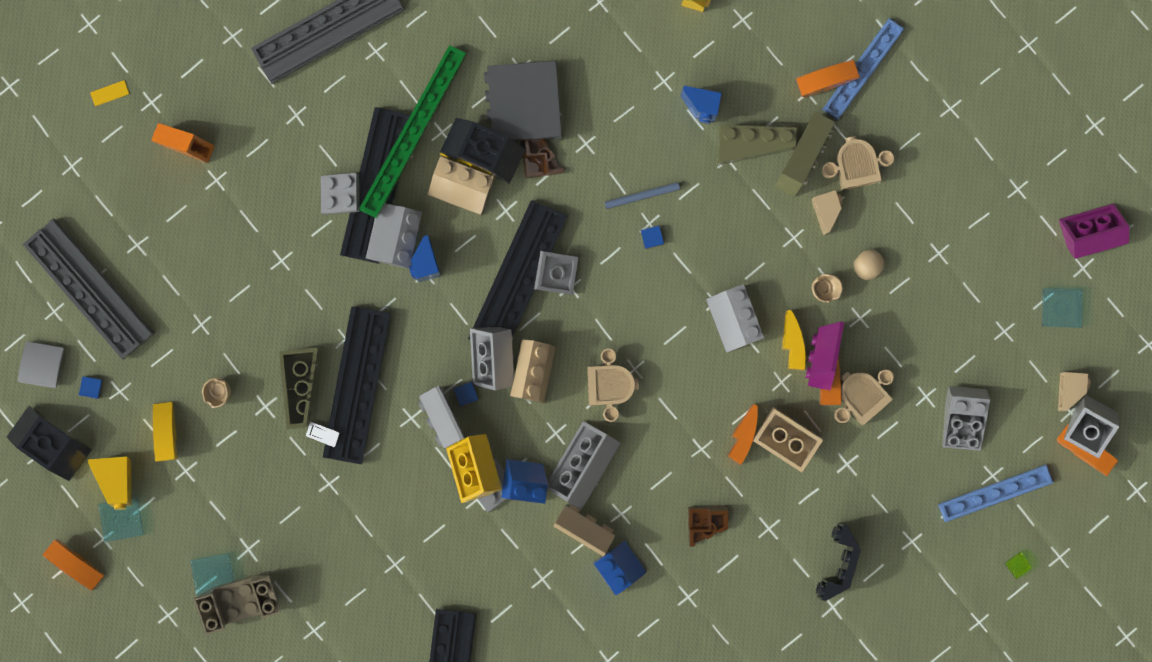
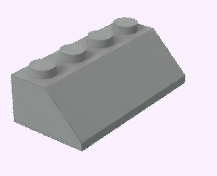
[547,421,621,510]

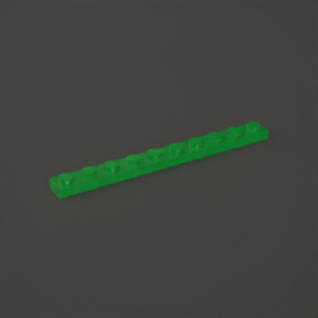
[359,45,467,219]

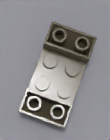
[194,575,281,635]

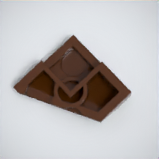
[520,139,564,178]
[688,506,728,547]

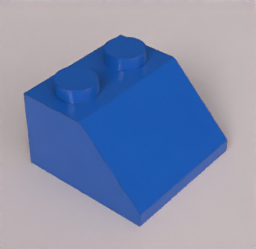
[681,86,721,124]
[409,235,441,282]
[501,459,548,504]
[593,540,647,595]

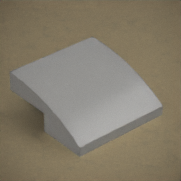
[18,342,65,388]

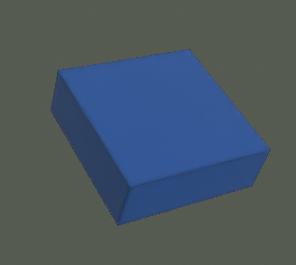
[641,226,664,249]
[79,376,103,399]
[454,382,478,407]

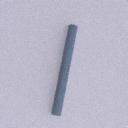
[604,182,680,209]

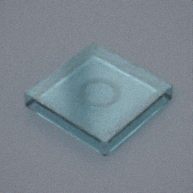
[1042,288,1082,328]
[98,497,144,542]
[190,553,234,597]

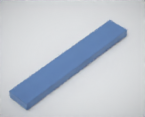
[822,18,904,121]
[938,465,1053,522]

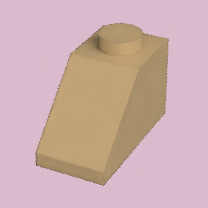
[811,190,843,236]
[1058,372,1090,411]

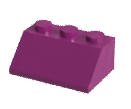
[1059,203,1129,259]
[805,321,844,391]

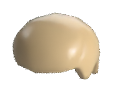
[854,249,884,280]
[811,274,843,303]
[202,377,231,408]

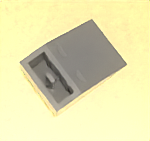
[942,386,990,451]

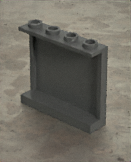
[484,61,561,141]

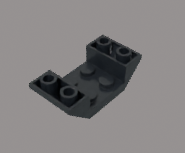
[440,118,526,184]
[7,406,92,481]
[815,523,861,601]

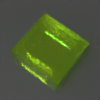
[1004,552,1032,579]

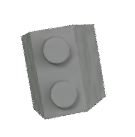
[1064,395,1119,458]

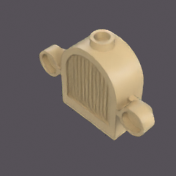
[822,136,894,191]
[587,349,639,422]
[834,370,894,425]

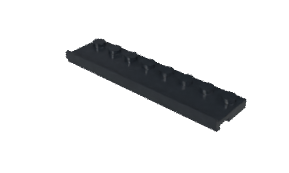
[340,107,410,264]
[468,200,568,340]
[323,306,391,465]
[429,608,477,662]

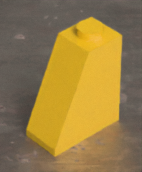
[88,457,132,510]

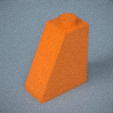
[151,123,214,163]

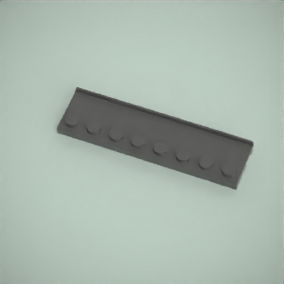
[251,0,404,84]
[23,218,155,360]

